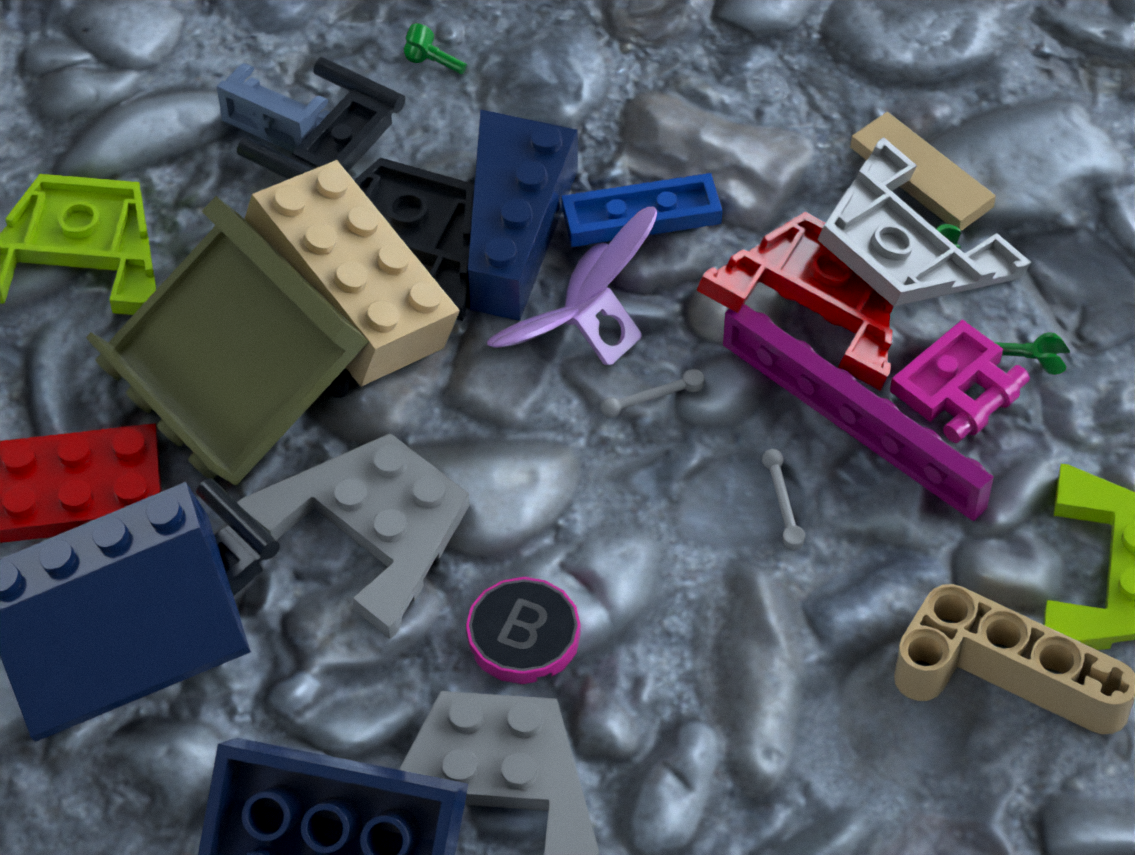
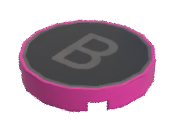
[466,577,581,684]

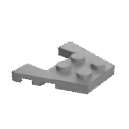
[818,137,1031,306]
[237,433,470,639]
[399,691,599,855]

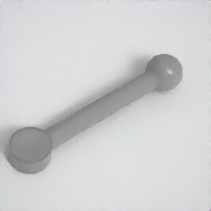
[600,369,705,418]
[762,449,805,550]

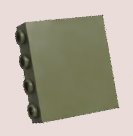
[86,196,369,486]

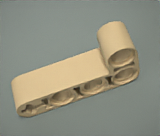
[894,584,1135,734]

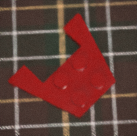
[696,212,894,391]

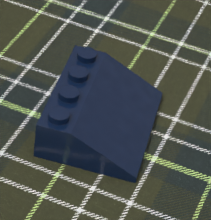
[0,482,251,742]
[198,738,468,855]

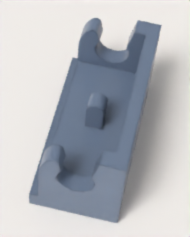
[217,63,330,152]

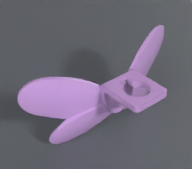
[487,207,657,365]

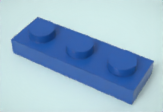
[561,173,723,247]

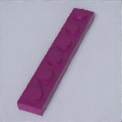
[723,304,994,522]

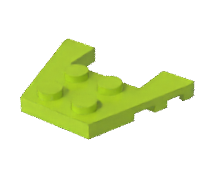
[0,174,157,315]
[1043,463,1135,650]

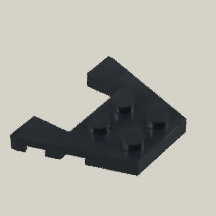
[354,157,474,321]

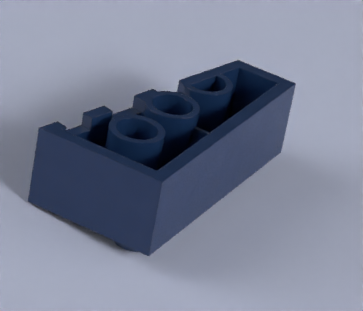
[468,109,578,321]

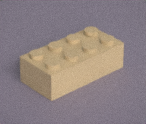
[245,160,460,387]

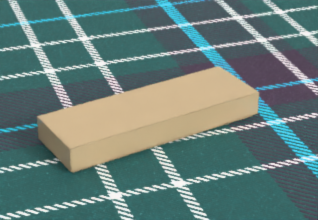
[850,112,996,231]

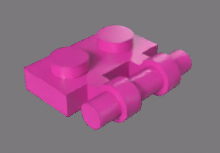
[890,319,1030,443]

